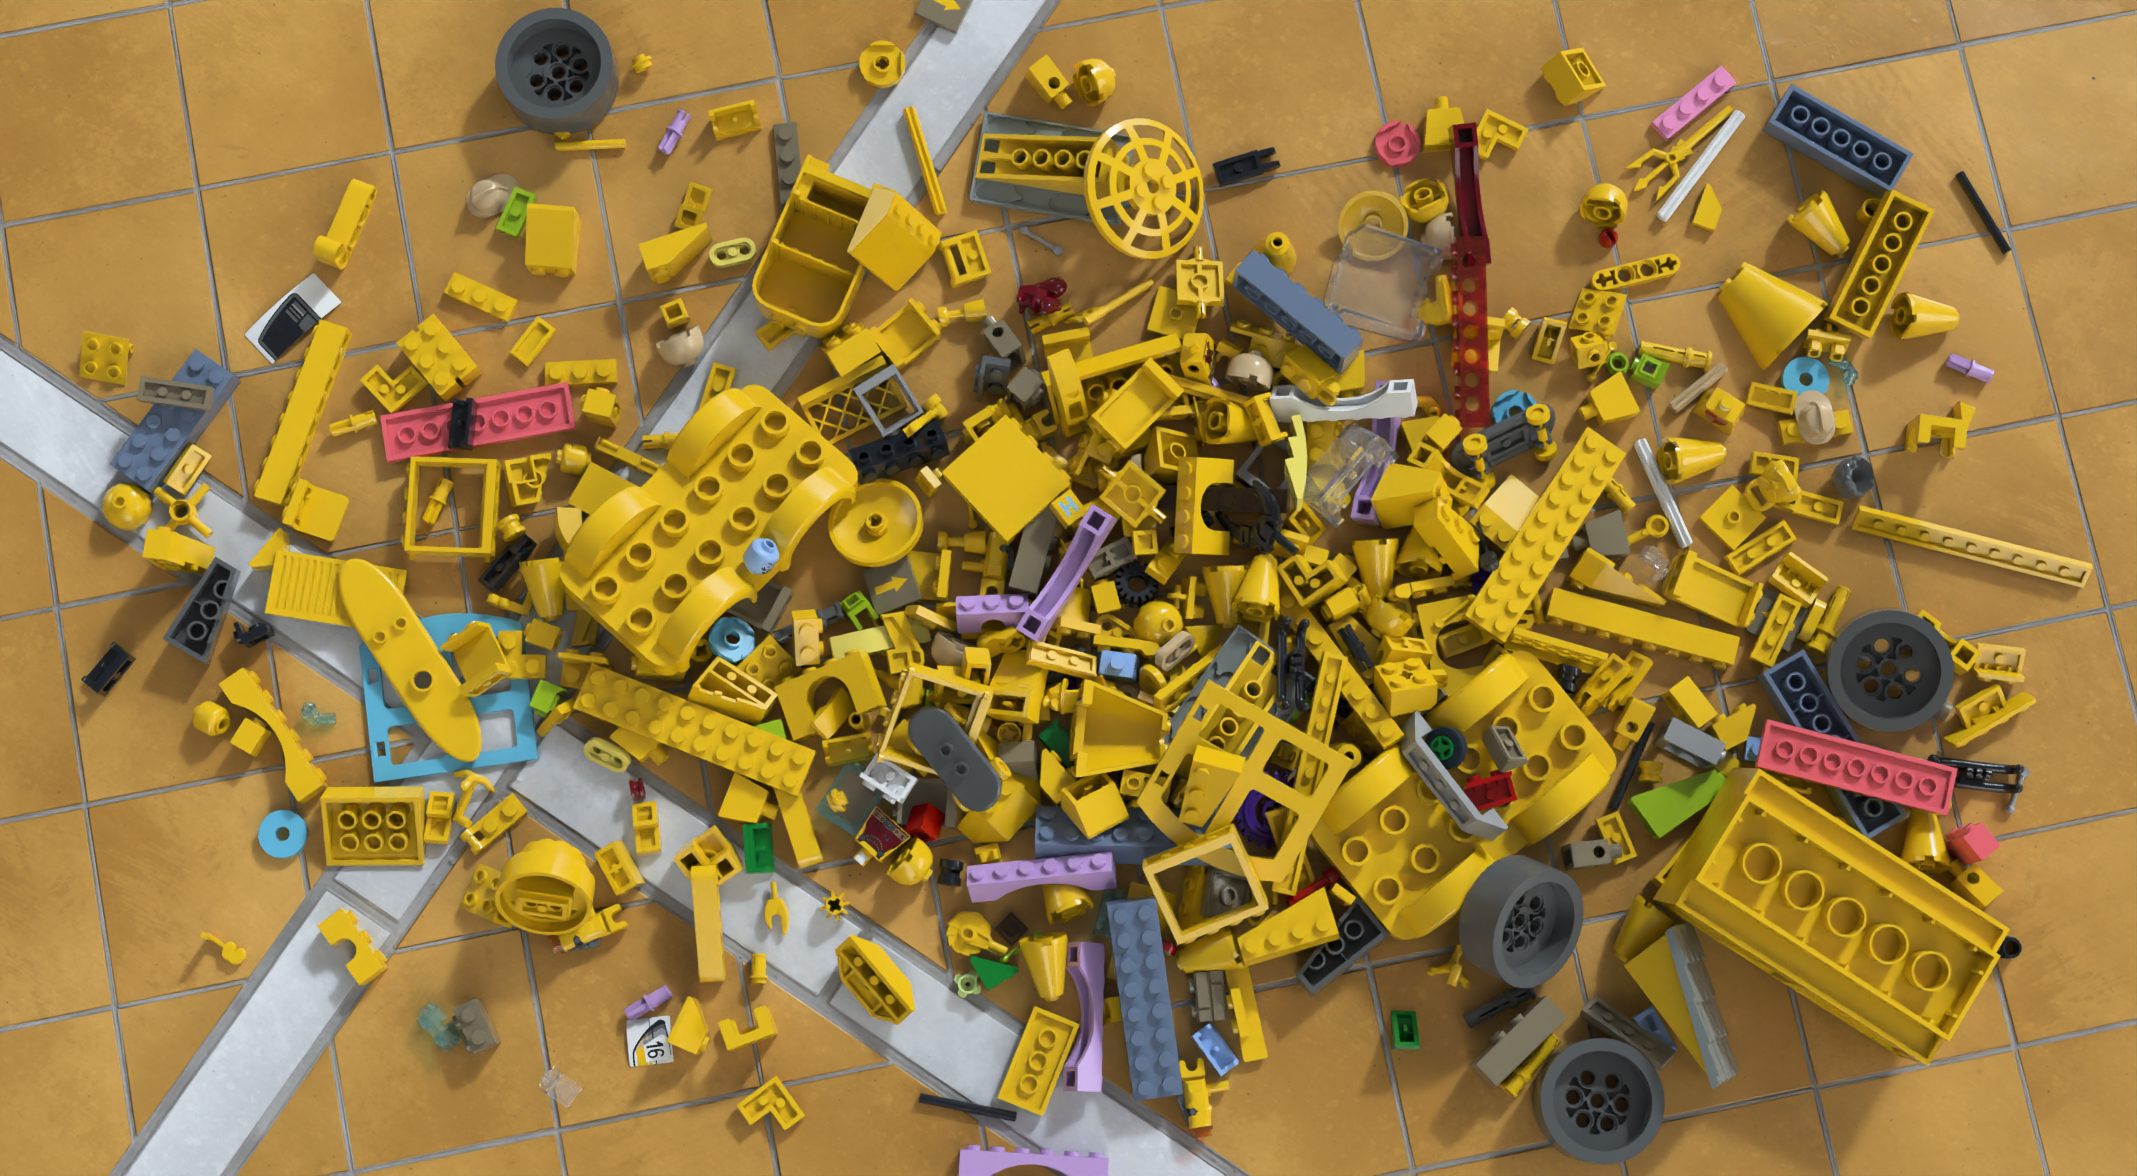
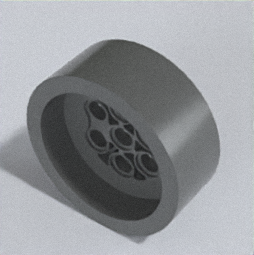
[495,8,619,135]
[1825,608,1954,732]
[1459,855,1583,988]
[1532,1038,1665,1164]

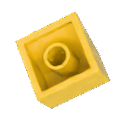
[1540,48,1606,106]

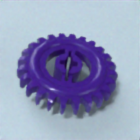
[1234,770,1295,849]

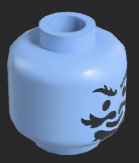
[743,538,779,574]

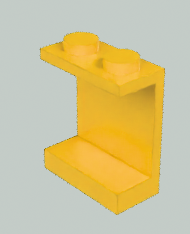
[440,621,512,698]

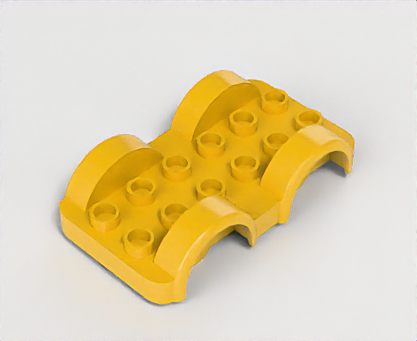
[560,385,858,676]
[1309,650,1617,940]

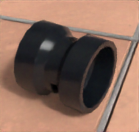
[1555,664,1582,694]
[937,859,964,887]

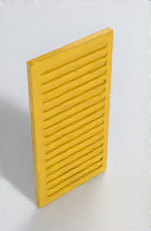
[264,549,407,628]

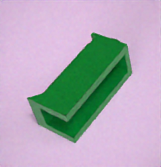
[1038,718,1086,780]

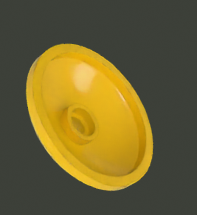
[1338,190,1408,260]

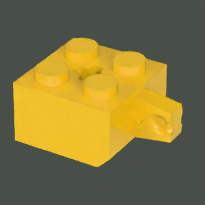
[1373,658,1448,717]

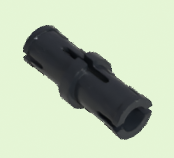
[1337,624,1375,673]

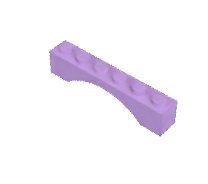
[1350,380,1401,527]
[1016,504,1117,642]
[967,851,1117,903]
[1063,942,1105,1092]
[959,1145,1109,1176]

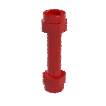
[1285,867,1341,907]

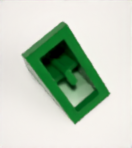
[970,956,1019,991]
[1391,1011,1420,1050]

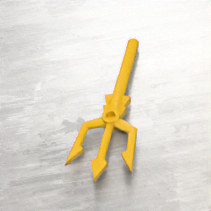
[1624,105,1734,203]

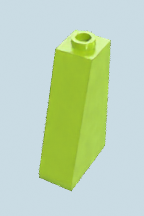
[1626,769,1726,840]

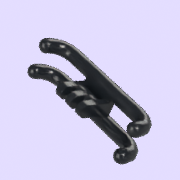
[1276,617,1310,713]
[1927,754,2025,793]

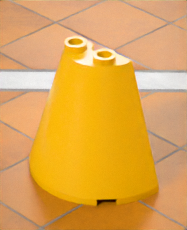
[1717,262,1828,371]
[1069,679,1171,777]

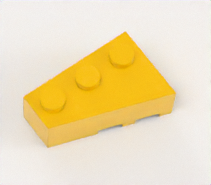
[1414,497,1480,580]
[142,526,216,575]
[687,656,778,725]
[1178,745,1246,827]

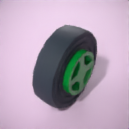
[1424,726,1467,770]

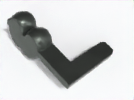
[1476,522,1499,572]

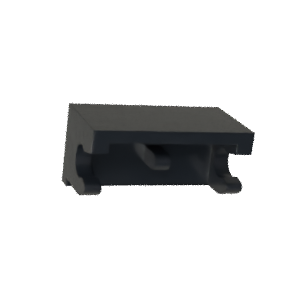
[448,397,478,450]
[81,642,136,696]

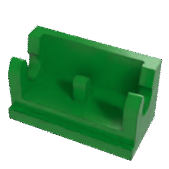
[742,823,775,875]

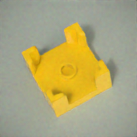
[1904,414,1968,458]
[718,1005,779,1051]

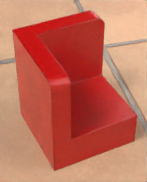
[905,803,945,842]

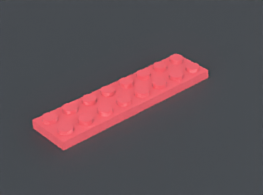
[380,382,577,463]
[1755,719,1958,816]

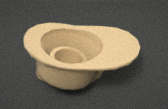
[466,174,521,218]
[1794,390,1836,445]

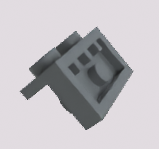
[974,355,1011,402]

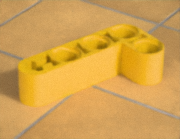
[313,179,377,270]

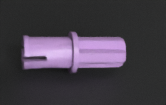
[658,109,691,155]
[1945,353,1994,384]
[625,984,673,1021]

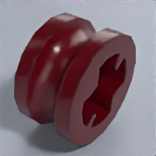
[629,778,646,801]

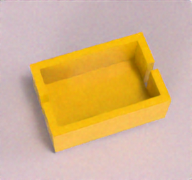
[396,313,482,402]

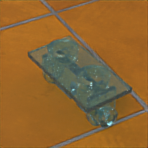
[1093,889,1127,940]
[416,1003,463,1053]

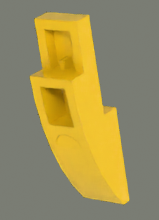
[1047,348,1089,438]

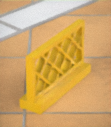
[797,355,907,444]
[1503,627,1609,676]

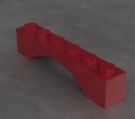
[1448,122,1492,268]

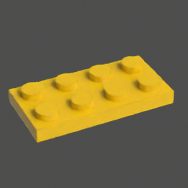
[997,1006,1080,1116]

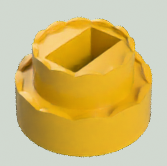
[495,838,595,935]

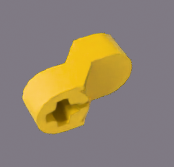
[976,626,1026,658]

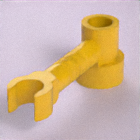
[903,393,949,437]

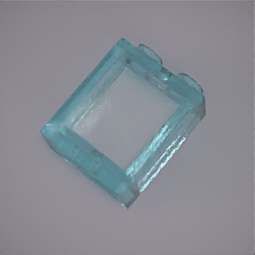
[815,761,884,838]

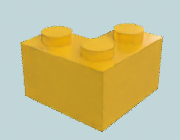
[1277,554,1349,609]
[934,647,992,704]

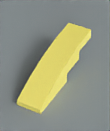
[1284,414,1307,512]
[828,620,931,660]

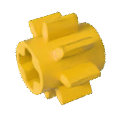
[820,891,851,921]

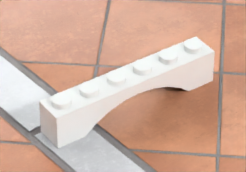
[1270,379,1418,423]

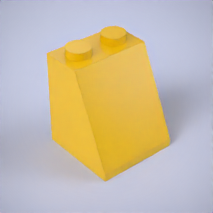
[525,203,582,277]
[1371,462,1452,529]

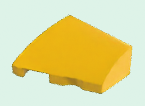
[502,453,552,508]

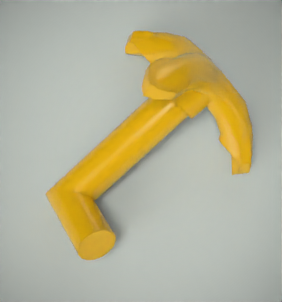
[452,769,495,829]
[1427,943,1471,989]

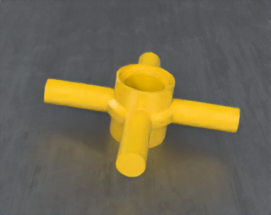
[153,483,213,539]

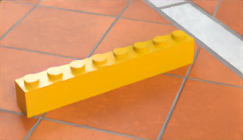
[254,319,352,508]
[1544,588,1740,670]

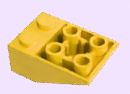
[986,650,1048,724]

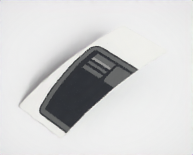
[245,273,341,364]

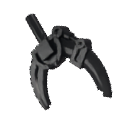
[1215,480,1299,556]

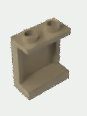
[725,580,794,636]
[892,778,957,829]

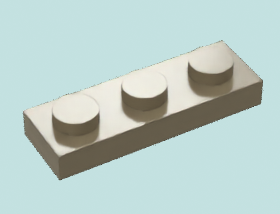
[136,377,214,412]

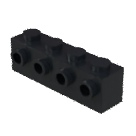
[849,420,950,485]

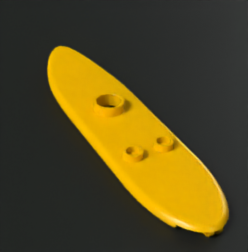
[338,558,482,762]

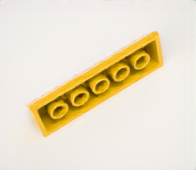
[1041,333,1185,425]

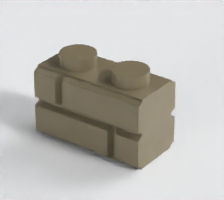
[1188,970,1227,1023]

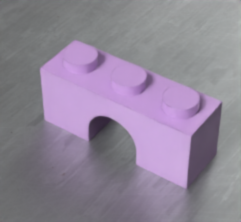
[956,593,1029,633]

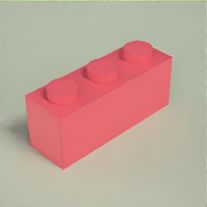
[1944,822,2001,865]

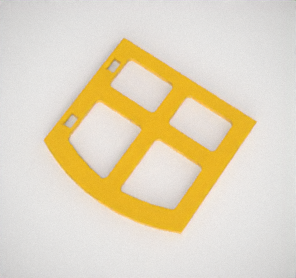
[1137,679,1354,882]

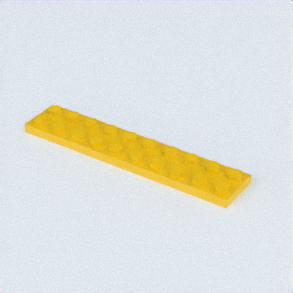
[1462,427,1627,644]
[573,663,817,797]

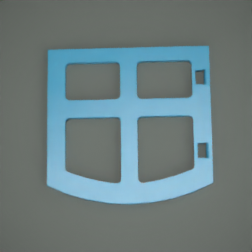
[359,613,539,783]

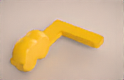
[486,591,533,617]
[200,932,247,965]

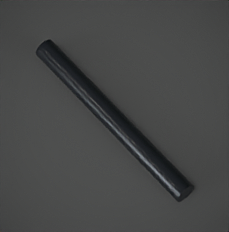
[1955,171,2012,255]
[1608,721,1655,811]
[919,1093,1017,1122]

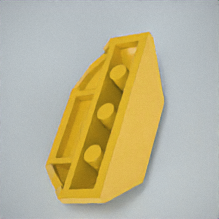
[956,771,1041,844]
[835,935,915,1025]

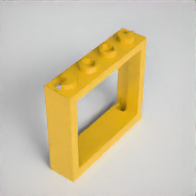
[1142,823,1269,945]

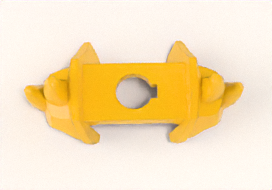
[1042,675,1125,715]

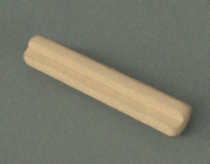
[1668,362,1728,414]

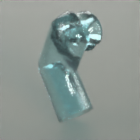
[1828,358,1859,385]
[301,702,336,726]

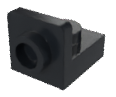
[233,622,275,648]

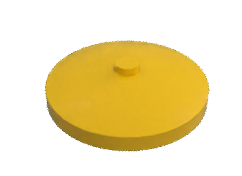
[828,478,924,567]

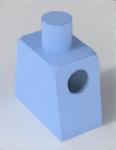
[1095,650,1140,684]

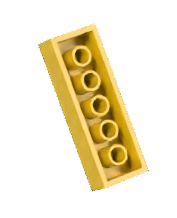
[1823,189,1935,340]

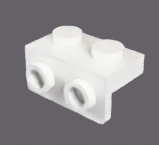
[859,753,918,804]

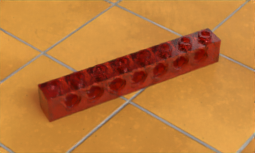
[1450,236,1490,428]

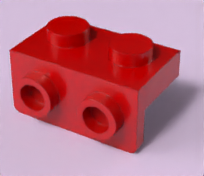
[1461,769,1518,811]

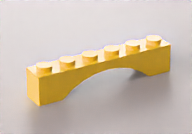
[219,668,328,804]

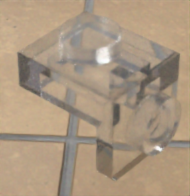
[1636,545,1670,584]
[539,1066,583,1108]

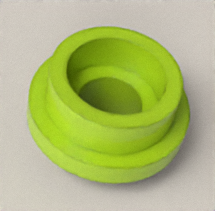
[1605,352,1629,375]

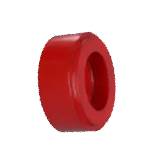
[1162,939,1177,957]

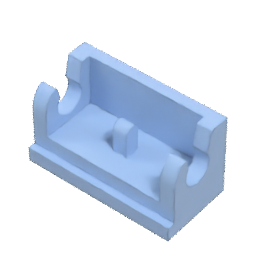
[1629,1005,1678,1051]
[1191,1022,1239,1076]

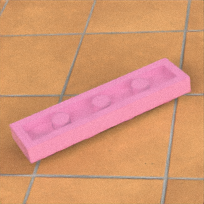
[1651,65,1737,141]

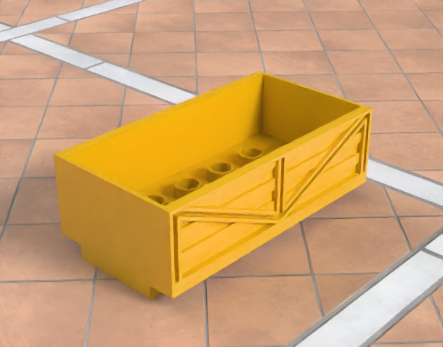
[1653,768,2010,1066]

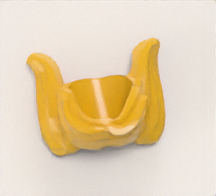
[1418,275,1462,326]

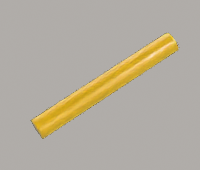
[555,139,626,151]

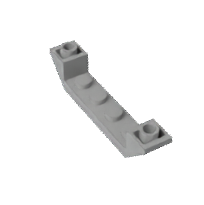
[1401,711,1508,841]

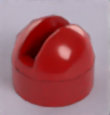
[1598,228,1618,248]

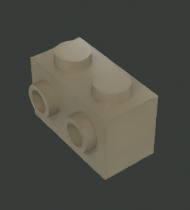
[1007,366,1044,413]
[452,998,501,1054]

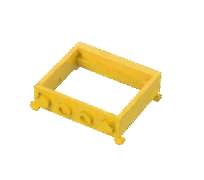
[401,456,501,563]
[875,661,993,775]

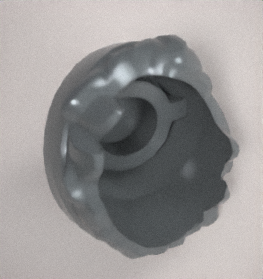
[1831,454,1874,499]

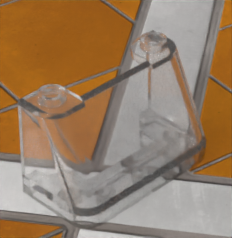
[1303,423,1399,529]

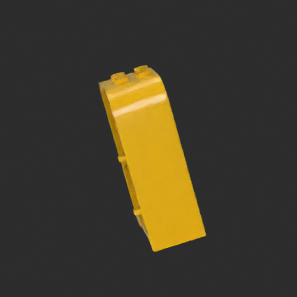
[752,154,896,339]

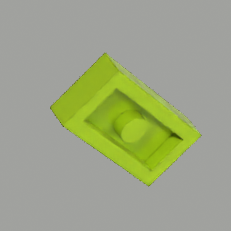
[496,187,538,239]

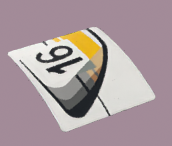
[626,1016,674,1067]

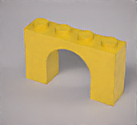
[1174,456,1234,555]
[1412,595,1489,700]
[775,649,887,741]

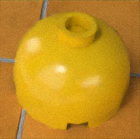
[1072,58,1116,107]
[1400,178,1449,223]
[1579,183,1628,229]
[102,483,153,531]
[1366,594,1416,639]
[1134,601,1183,648]
[887,837,933,886]

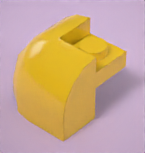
[673,825,743,885]

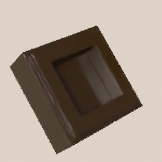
[994,912,1028,947]

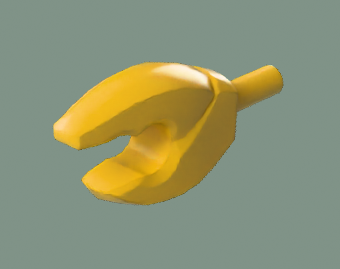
[763,882,789,935]

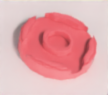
[1374,121,1421,168]

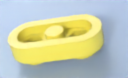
[709,238,757,268]
[583,737,631,773]

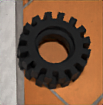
[1115,561,1158,608]

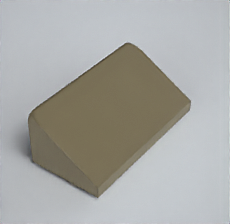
[1482,726,1529,772]

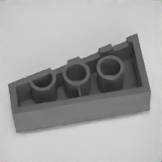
[163,556,241,666]
[1296,895,1389,998]

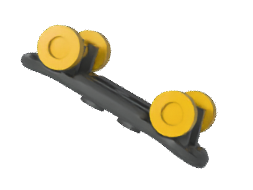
[1449,403,1558,489]
[907,701,1011,812]

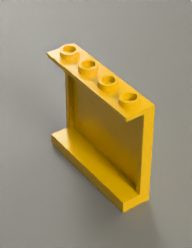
[942,414,1071,546]

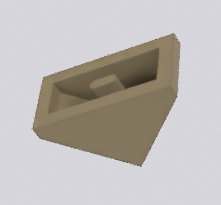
[997,740,1039,780]

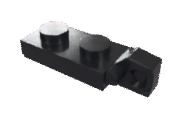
[478,533,537,594]

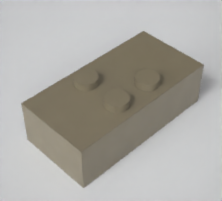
[1008,507,1058,600]
[1469,996,1567,1086]

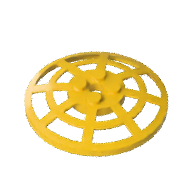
[1083,118,1204,260]

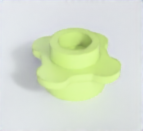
[954,971,981,998]

